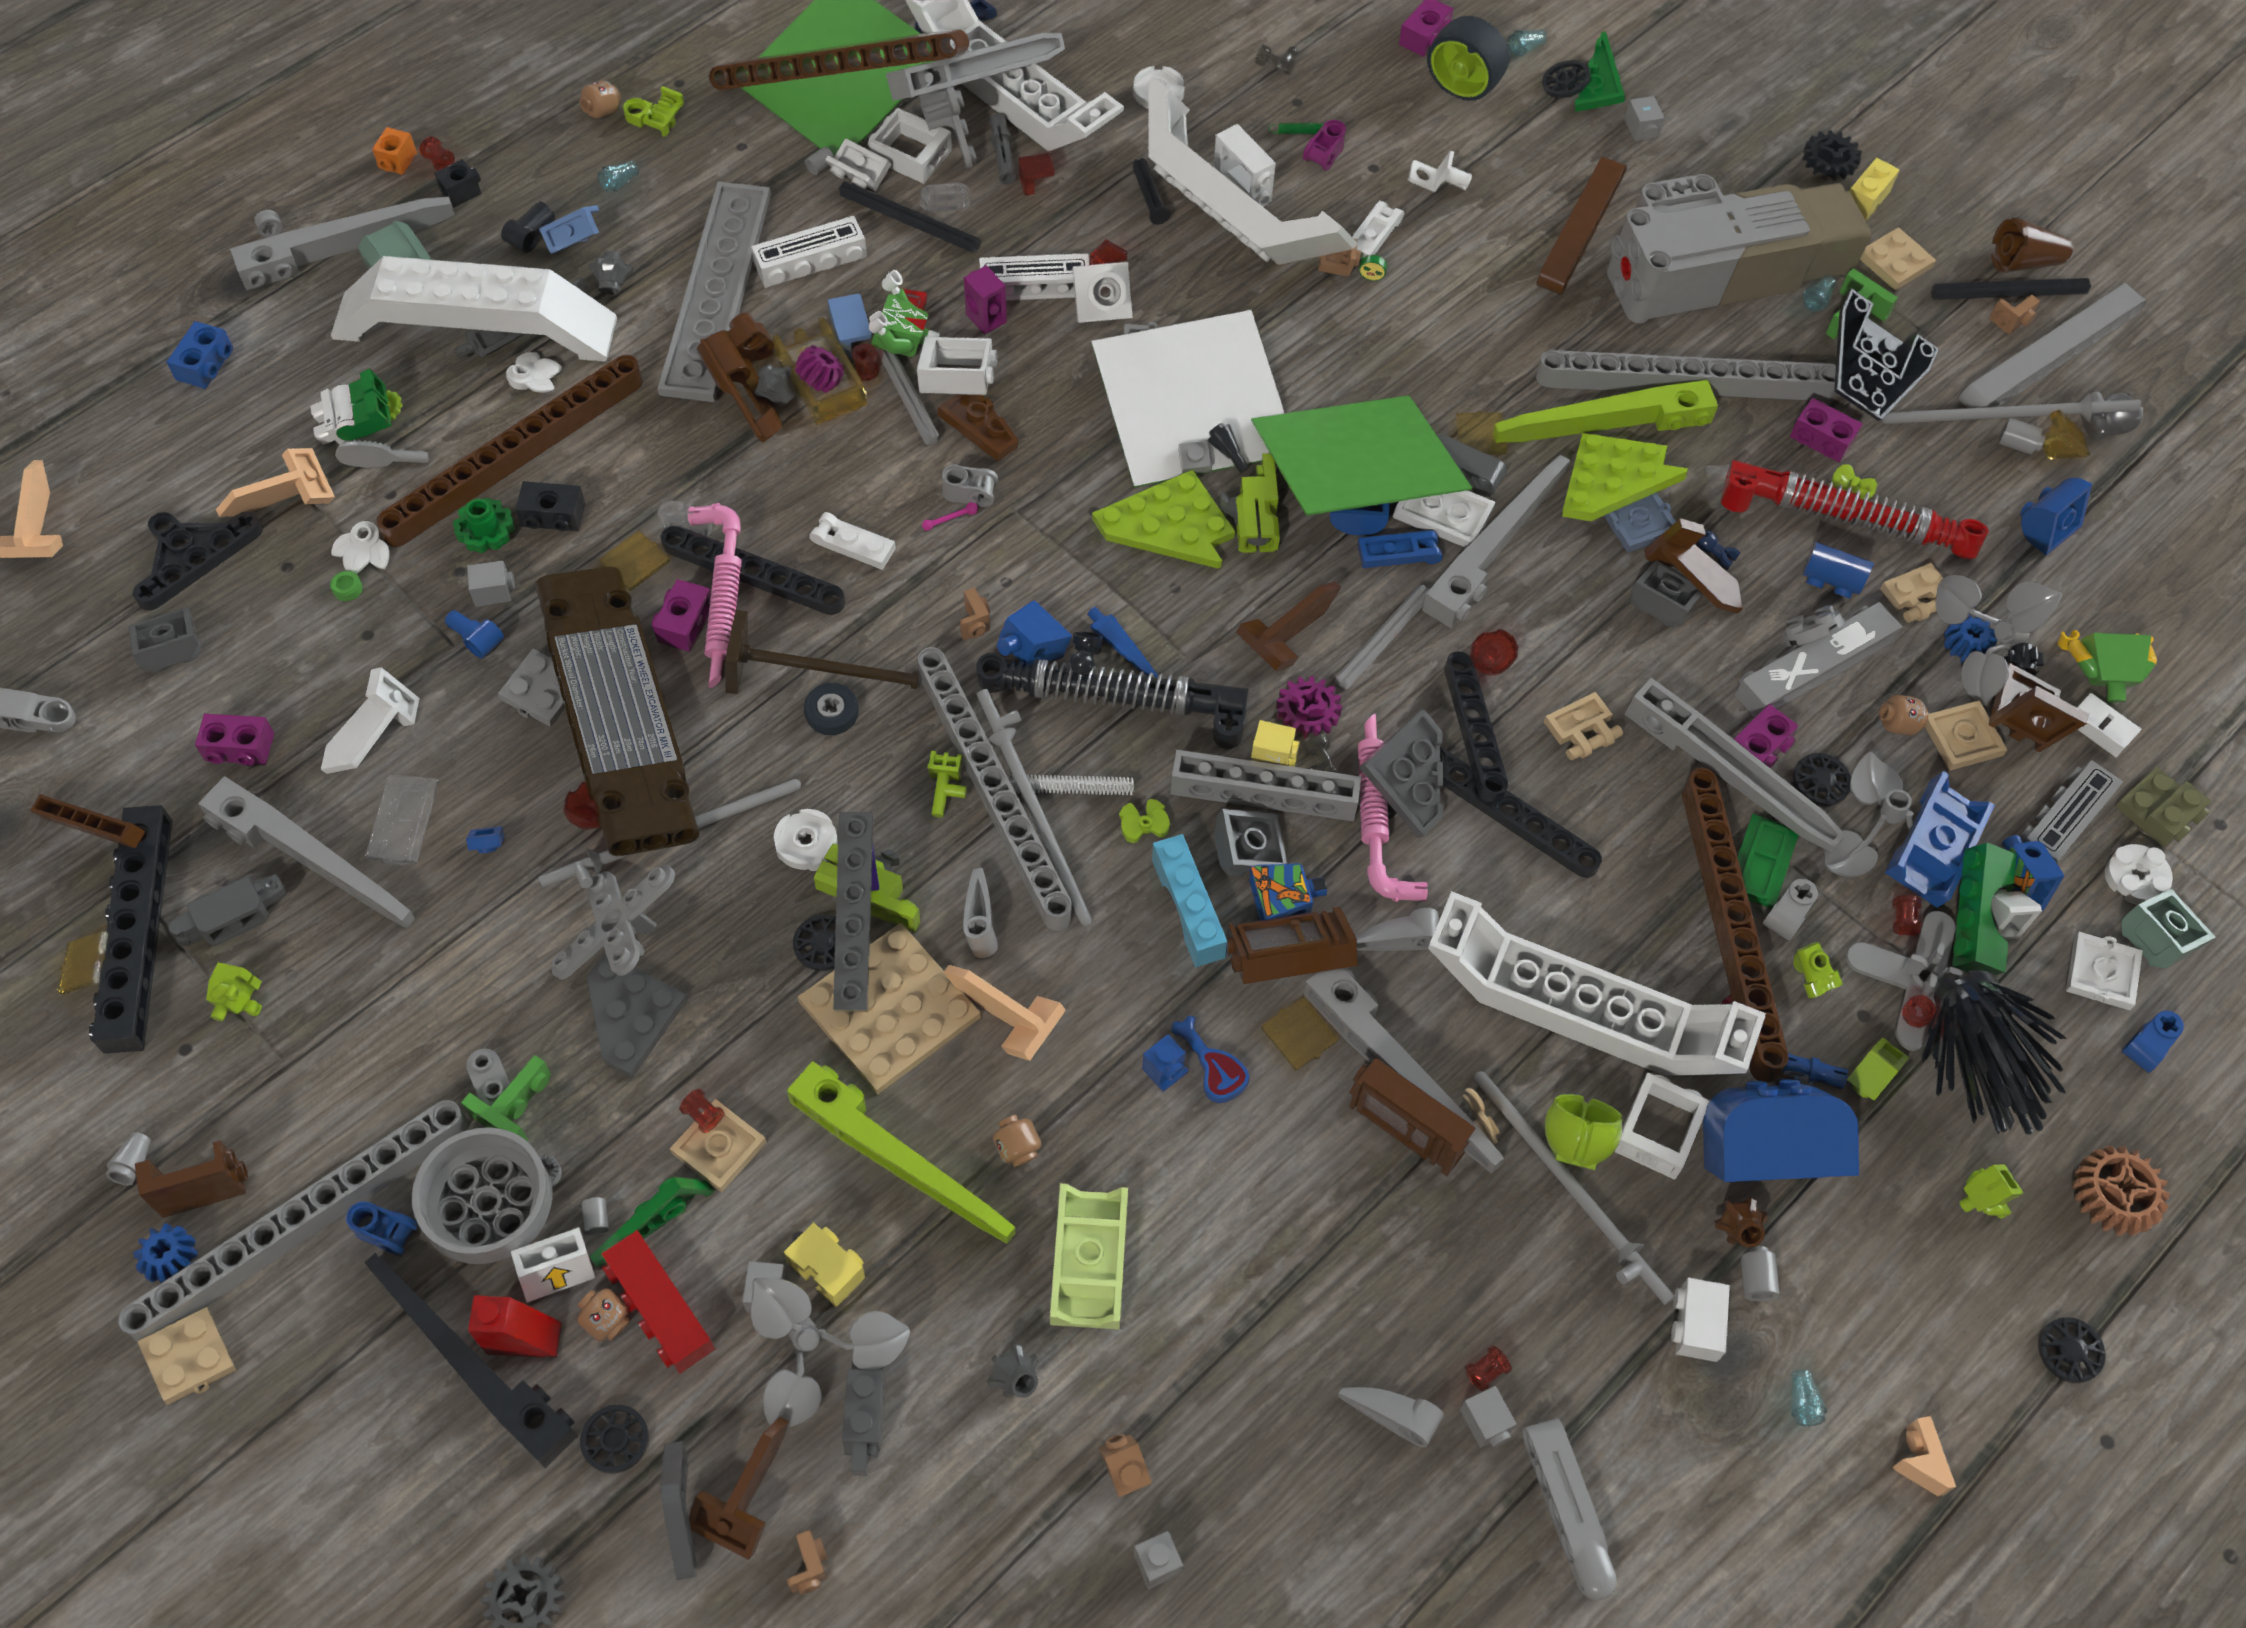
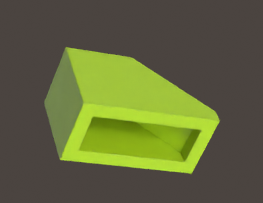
[1847,1038,1909,1101]

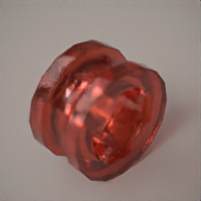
[1902,995,1936,1028]

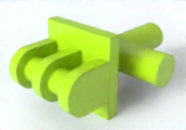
[927,751,967,818]

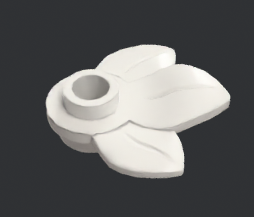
[506,352,562,393]
[331,521,390,574]

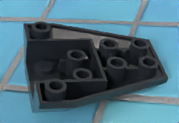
[1834,289,1939,422]

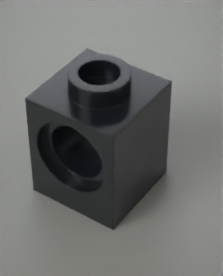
[434,159,481,208]

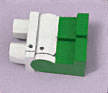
[310,368,392,445]

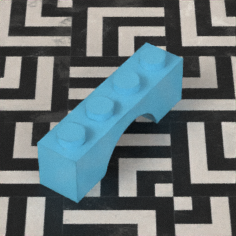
[1152,834,1227,968]

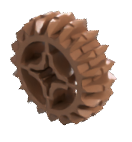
[2072,1145,2170,1236]

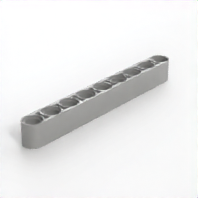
[1958,283,2147,408]

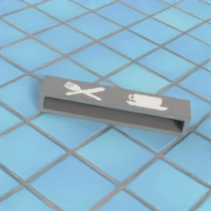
[1735,602,1903,718]

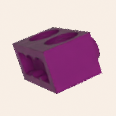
[1790,398,1863,463]
[1733,704,1799,768]
[195,713,275,766]

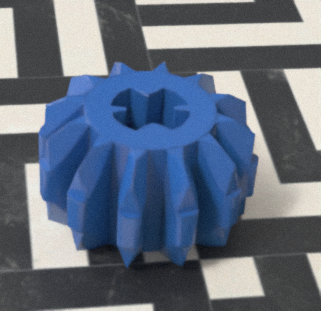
[1944,614,1998,663]
[133,1223,199,1283]

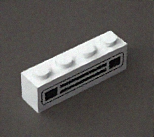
[751,216,867,288]
[980,253,1089,300]

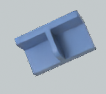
[539,205,600,254]
[828,294,872,359]

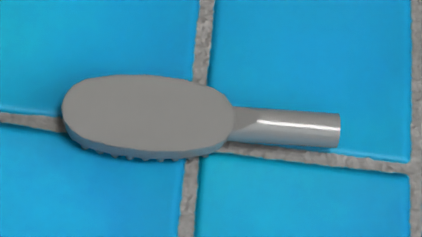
[335,440,429,468]

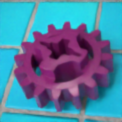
[1276,676,1342,739]

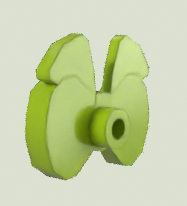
[1827,464,1877,501]
[1119,799,1170,843]

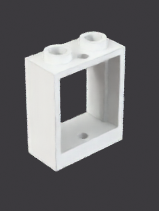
[868,108,952,184]
[1214,124,1276,207]
[917,337,997,395]
[1615,1073,1710,1180]

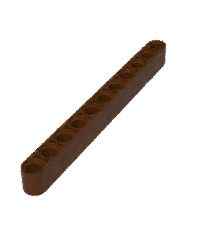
[709,29,969,90]
[377,355,642,547]
[1682,768,1789,1083]

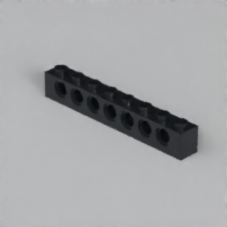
[89,805,173,1054]

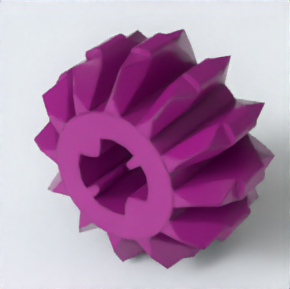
[795,345,844,393]

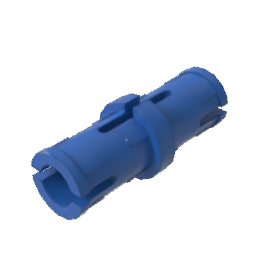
[1782,1053,1848,1089]

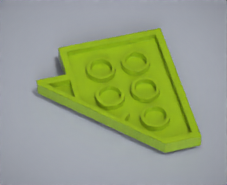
[1562,433,1688,521]
[1092,470,1235,569]

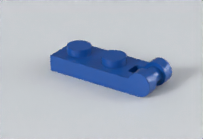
[1357,531,1443,568]

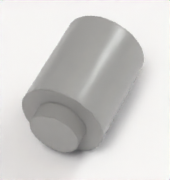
[1998,417,2046,455]
[1741,1246,1780,1301]

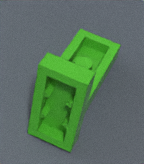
[1826,268,1898,340]
[461,1055,552,1141]

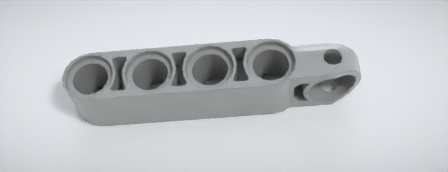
[0,688,76,733]
[1522,1418,1617,1600]

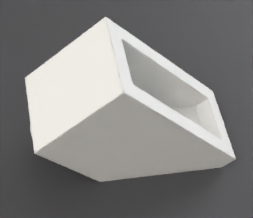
[1991,889,2042,940]

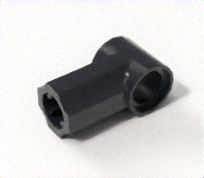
[501,201,555,253]

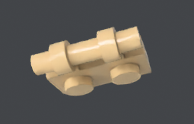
[1880,563,1943,623]
[1544,692,1623,761]

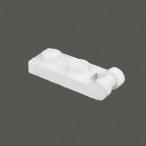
[1352,200,1404,260]
[809,512,896,570]

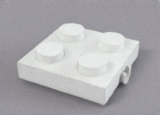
[2066,932,2143,1011]

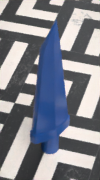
[1087,607,1159,677]

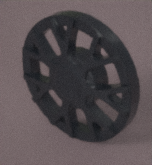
[1542,60,1591,99]
[1793,753,1851,806]
[793,915,836,971]
[2038,1317,2106,1383]
[580,1405,649,1474]

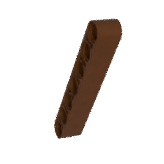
[1536,156,1627,295]

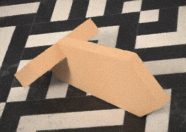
[216,448,335,517]
[0,460,63,558]
[944,965,1066,1061]

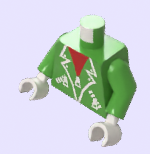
[869,270,940,357]

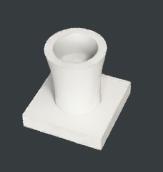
[1072,262,1133,323]

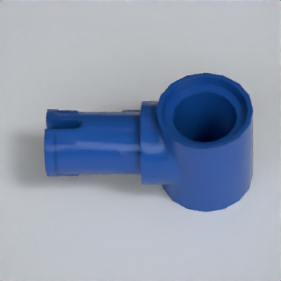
[445,610,505,659]

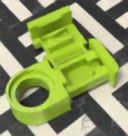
[623,86,684,136]

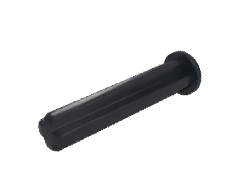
[1133,158,1170,225]

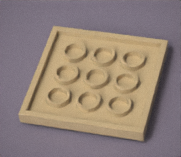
[798,923,981,1095]

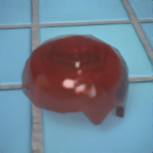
[1470,629,1519,676]
[563,781,613,830]

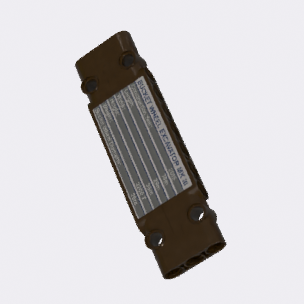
[535,566,700,856]

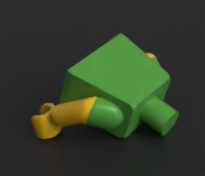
[2057,630,2157,703]

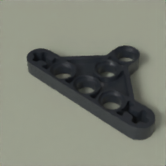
[133,511,263,611]

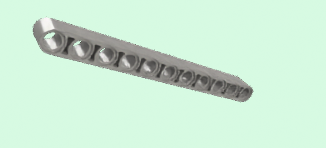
[1536,350,1836,401]
[918,647,1072,931]
[118,1100,468,1342]

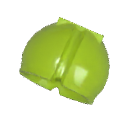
[1545,1094,1623,1170]

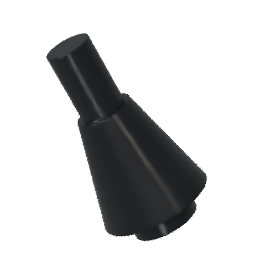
[1207,423,1250,473]

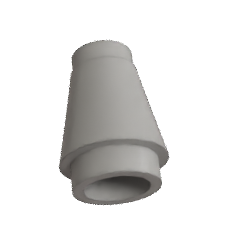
[106,1132,151,1186]

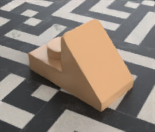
[1893,1416,1956,1496]

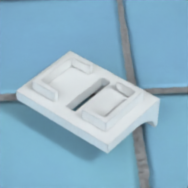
[2077,693,2142,758]

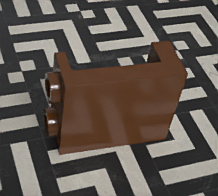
[135,1140,249,1218]

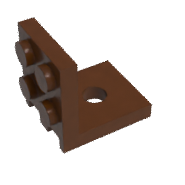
[1989,663,2089,753]

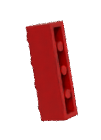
[602,1230,715,1374]

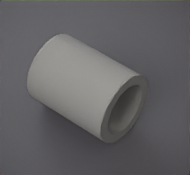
[805,147,834,175]
[582,1197,609,1235]

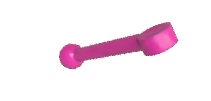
[922,502,978,531]

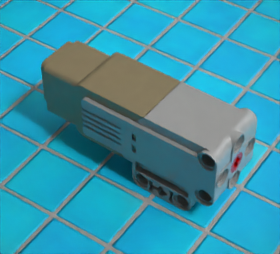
[1606,174,1871,323]

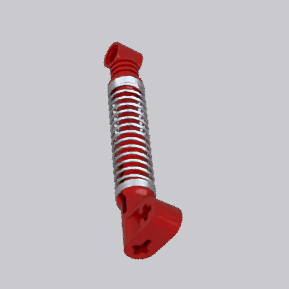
[1721,460,1989,559]

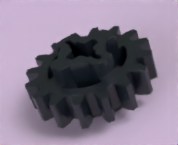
[1802,130,1862,181]

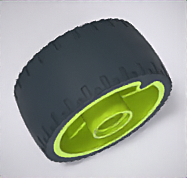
[1427,15,1510,101]

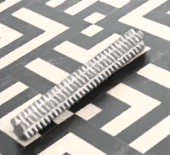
[1010,774,1134,795]

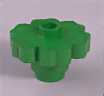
[453,498,515,553]

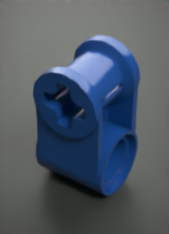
[2121,1010,2184,1073]
[346,1201,419,1257]

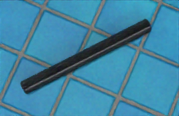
[839,181,981,253]
[1931,278,2091,300]

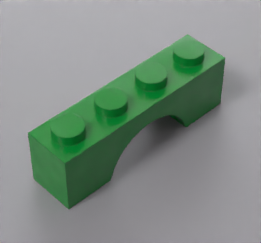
[1953,842,2017,975]

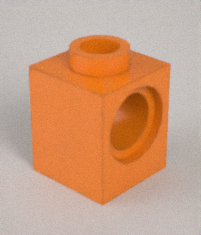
[372,127,417,175]

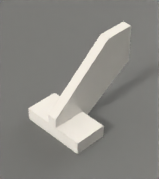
[321,667,420,774]

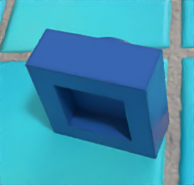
[466,826,505,853]

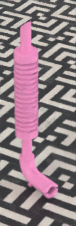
[688,503,742,688]
[1358,713,1428,902]

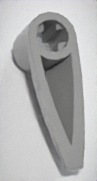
[963,868,998,958]
[1356,908,1439,951]
[1338,1387,1444,1447]

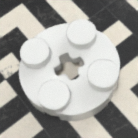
[1133,66,1184,109]
[774,809,838,871]
[2105,844,2173,905]

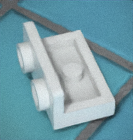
[825,138,891,192]

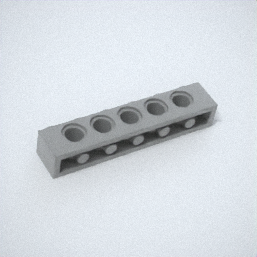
[1170,750,1361,821]

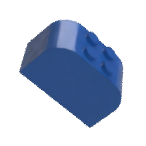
[1703,1080,1859,1182]

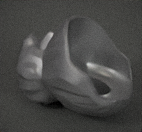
[2081,393,2143,440]

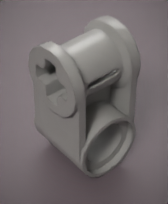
[942,465,998,507]
[1762,879,1818,942]

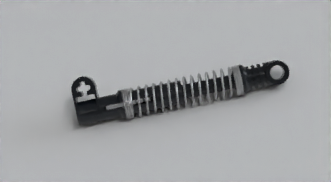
[976,653,1249,749]

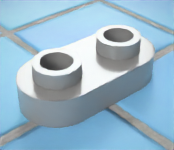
[466,1048,510,1106]

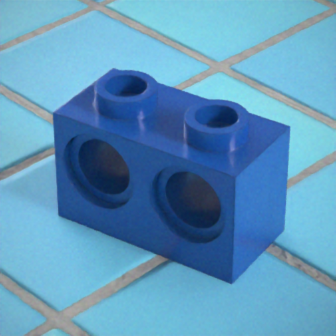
[166,321,233,389]

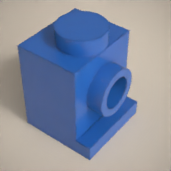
[1142,1034,1188,1092]

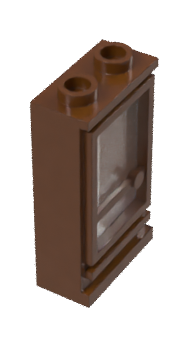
[1226,907,1358,984]
[1349,1058,1476,1177]

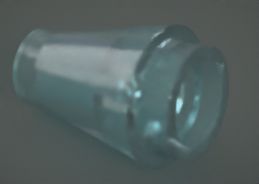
[1508,29,1547,56]
[597,160,639,192]
[1803,276,1836,312]
[1791,1370,1827,1426]

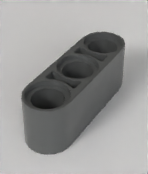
[1437,434,1507,496]

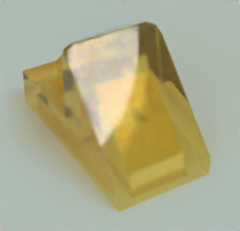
[2043,409,2090,459]

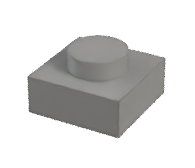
[1178,441,1211,474]

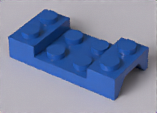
[1885,771,1995,908]

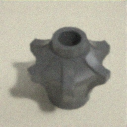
[589,251,633,294]
[753,363,796,407]
[987,1344,1039,1398]

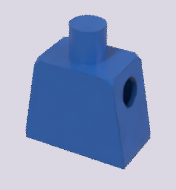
[997,600,1072,665]

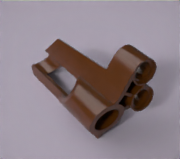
[696,313,783,443]

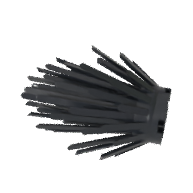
[1922,970,2066,1135]

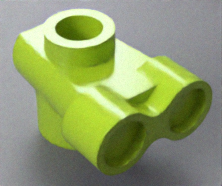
[1793,942,1843,998]

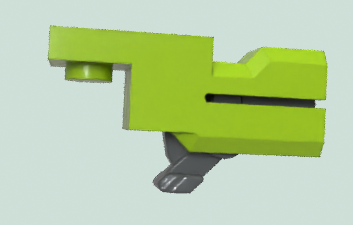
[1219,453,1280,553]
[814,843,921,933]

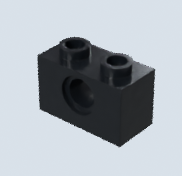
[516,481,586,531]

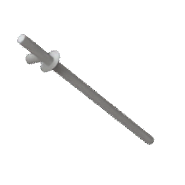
[1881,392,2141,424]
[977,689,1092,926]
[538,779,801,888]
[1474,1071,1675,1305]

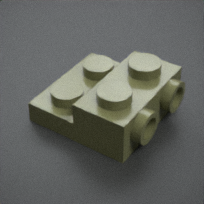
[2115,767,2212,848]

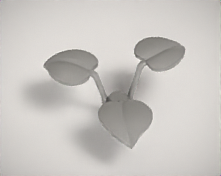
[1935,575,2063,706]
[1824,752,1913,877]
[750,1277,910,1428]

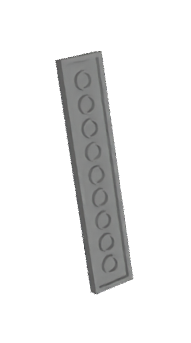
[658,182,771,402]

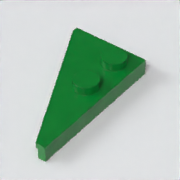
[1574,31,1625,112]
[590,1177,714,1267]

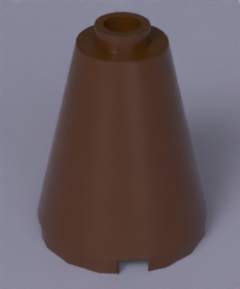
[1991,217,2073,272]

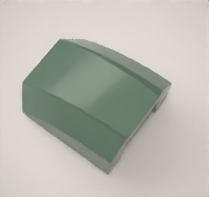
[358,221,432,269]
[2122,889,2216,968]

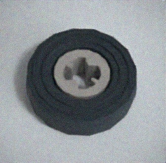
[804,683,859,735]

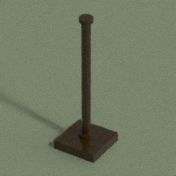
[725,610,919,694]

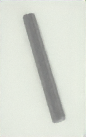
[875,348,939,446]
[1335,585,1430,690]

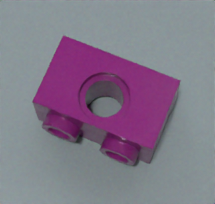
[1399,0,1454,57]
[964,265,1007,335]
[652,579,711,652]

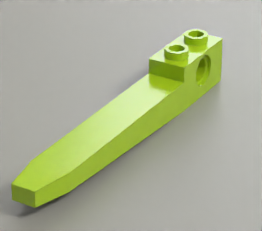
[1492,380,1718,443]
[787,1061,1016,1244]

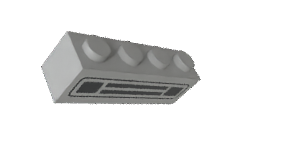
[2020,760,2123,863]

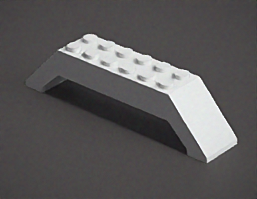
[906,0,1124,151]
[1148,76,1358,265]
[331,256,617,362]
[1428,891,1766,1076]

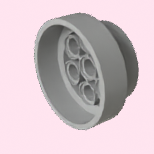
[412,1128,552,1264]

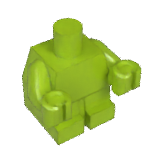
[206,962,262,1022]
[1959,1164,2024,1219]

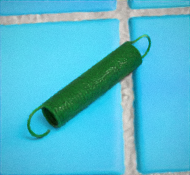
[1268,123,1324,135]

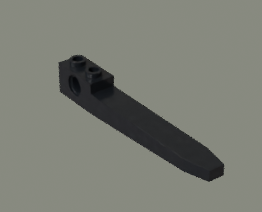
[364,1253,578,1469]

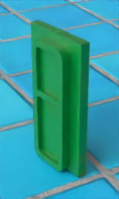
[1737,813,1799,909]

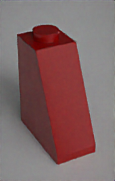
[468,1296,562,1358]

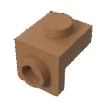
[1318,239,1361,277]
[1989,295,2040,335]
[960,587,990,640]
[1098,1434,1152,1497]
[787,1530,828,1595]

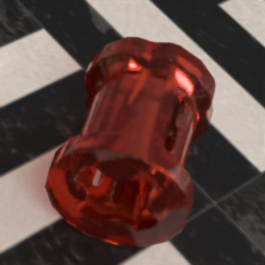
[419,136,455,171]
[852,343,879,381]
[1892,895,1922,936]
[679,1088,724,1134]
[1464,1345,1512,1392]

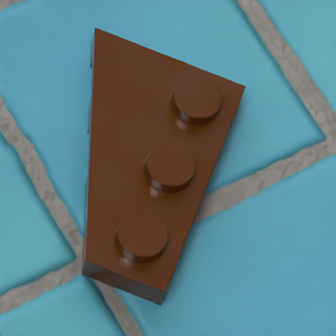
[937,394,1018,461]

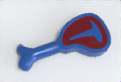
[1171,1016,1250,1103]

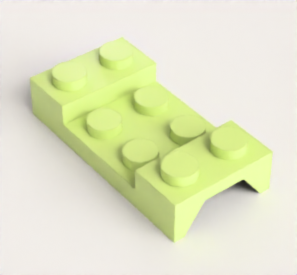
[1050,1183,1128,1330]

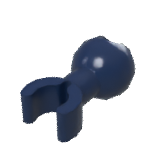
[1695,531,1740,570]

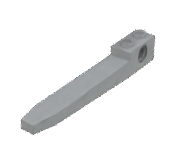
[886,33,1065,101]
[230,197,455,290]
[1422,455,1570,628]
[1624,678,1845,853]
[198,776,415,929]
[1304,968,1504,1173]

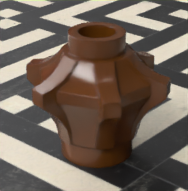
[1714,1196,1769,1247]

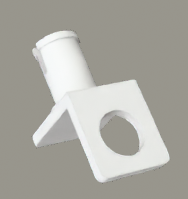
[1408,150,1472,192]

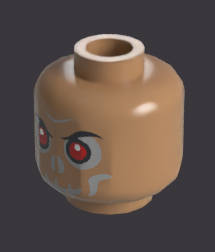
[580,80,621,119]
[1879,694,1928,736]
[992,1115,1042,1168]
[577,1288,631,1341]

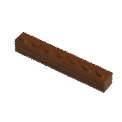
[30,794,145,849]

